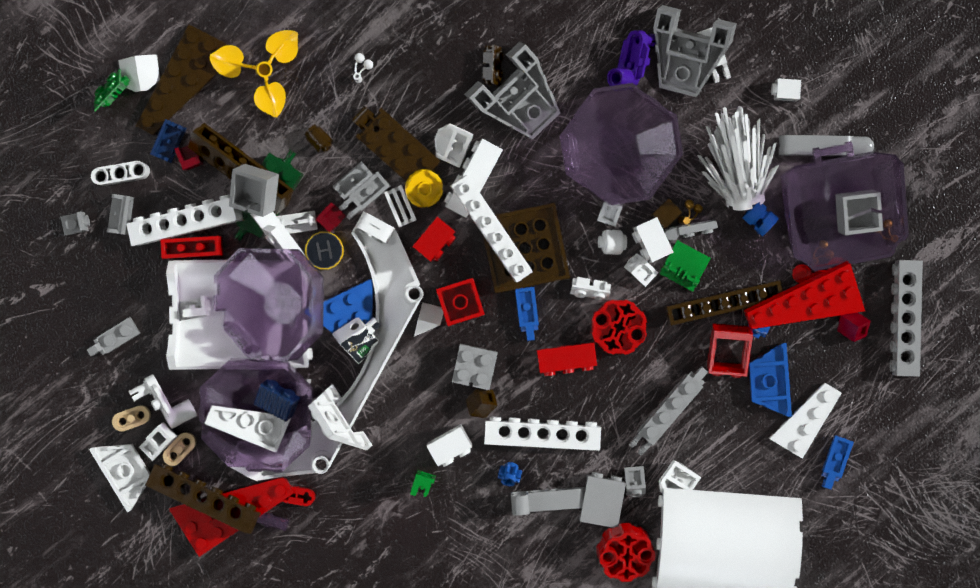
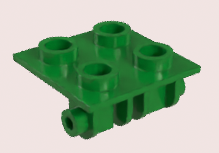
[94,69,130,112]
[659,240,711,292]

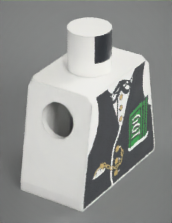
[332,317,381,364]

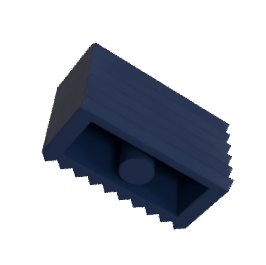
[254,379,300,422]

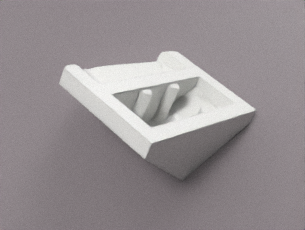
[118,55,160,92]
[434,123,473,168]
[659,460,701,493]

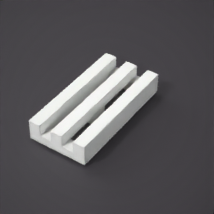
[384,185,416,228]

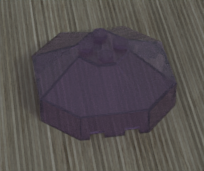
[560,83,683,206]
[213,248,324,361]
[199,358,313,473]

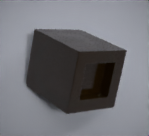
[651,199,682,229]
[466,388,498,418]

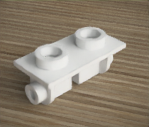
[277,211,318,234]
[570,277,611,301]

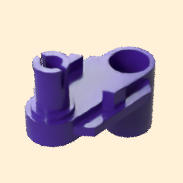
[607,30,656,88]

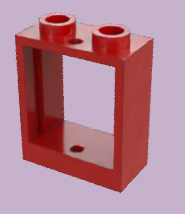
[707,323,753,378]

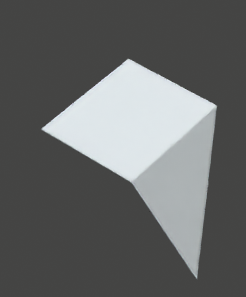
[414,303,443,336]

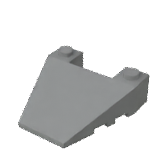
[653,5,737,97]
[464,41,560,139]

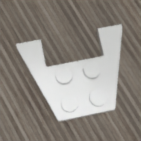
[308,385,373,450]

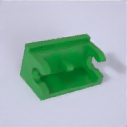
[410,470,436,497]

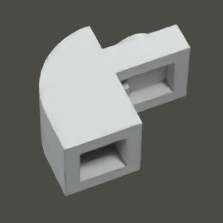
[139,422,177,461]

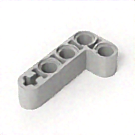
[511,487,585,515]

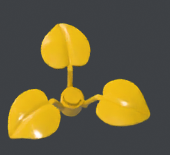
[209,30,298,117]

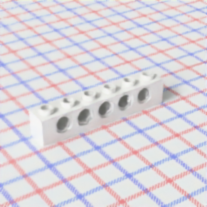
[450,175,533,282]
[126,195,244,246]
[484,417,601,451]

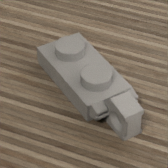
[87,317,140,356]

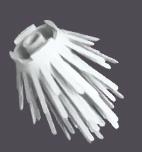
[697,106,779,211]

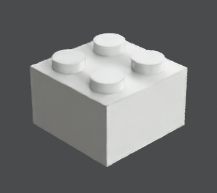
[632,217,673,263]
[427,424,472,467]

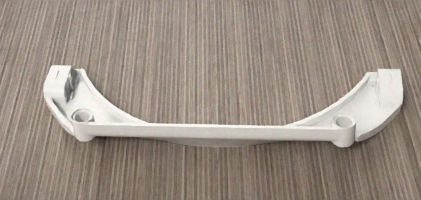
[226,211,423,481]

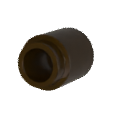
[304,124,333,153]

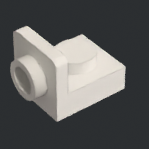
[624,254,658,287]
[182,296,212,318]

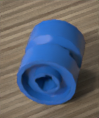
[742,203,779,236]

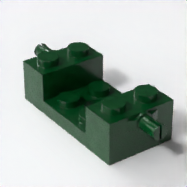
[234,150,304,241]

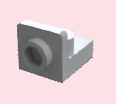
[597,194,624,227]
[61,211,90,236]
[624,466,646,498]

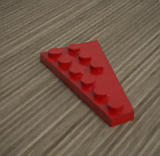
[744,261,865,329]
[169,477,295,557]

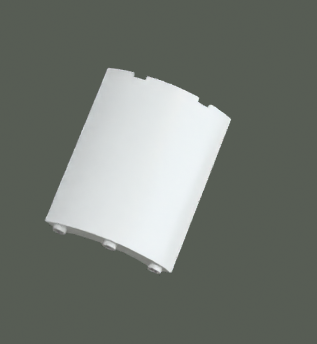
[166,259,314,370]
[652,488,803,588]

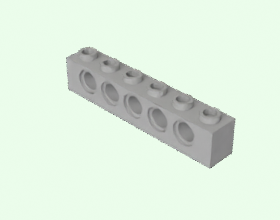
[890,260,923,376]

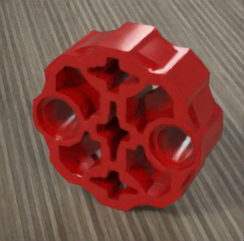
[591,300,647,355]
[596,523,655,582]

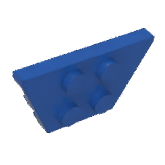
[305,279,373,334]
[749,343,792,417]

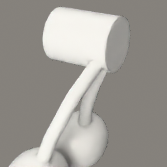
[353,53,373,83]

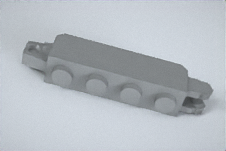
[629,367,708,455]

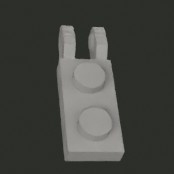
[339,172,391,220]
[664,219,718,241]

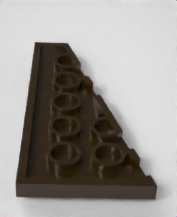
[136,24,228,135]

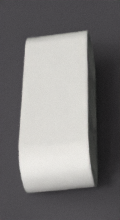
[91,161,150,186]

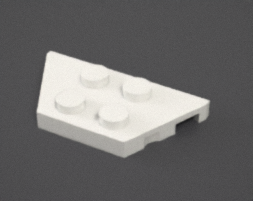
[89,444,150,512]

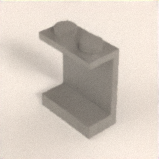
[579,472,626,528]

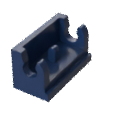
[150,119,187,163]

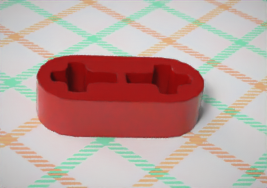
[282,485,315,506]

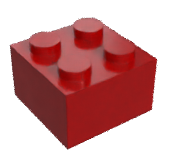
[413,217,456,262]
[436,278,485,326]

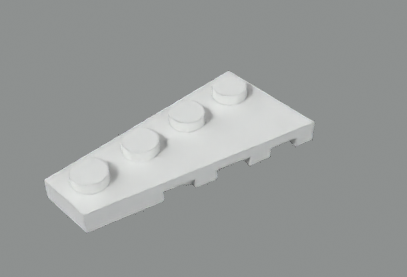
[769,383,841,458]
[204,405,291,452]

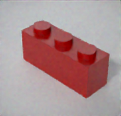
[160,236,223,259]
[537,342,597,376]

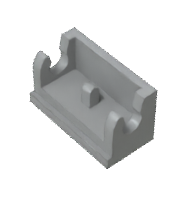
[333,161,373,201]
[107,194,134,235]

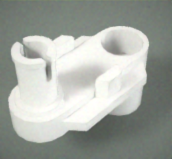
[128,374,197,429]

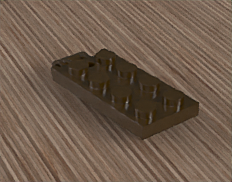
[352,106,441,181]

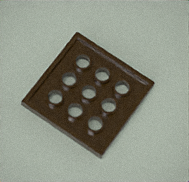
[483,203,570,293]

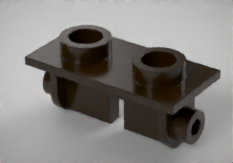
[482,45,503,86]

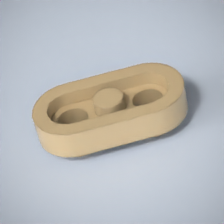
[112,405,151,431]
[163,432,196,466]

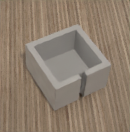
[229,164,279,217]
[835,189,883,235]
[452,344,498,390]

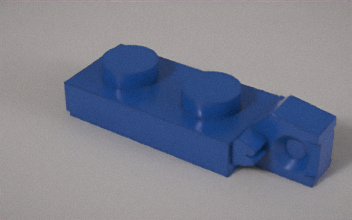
[515,287,539,341]
[821,435,854,490]

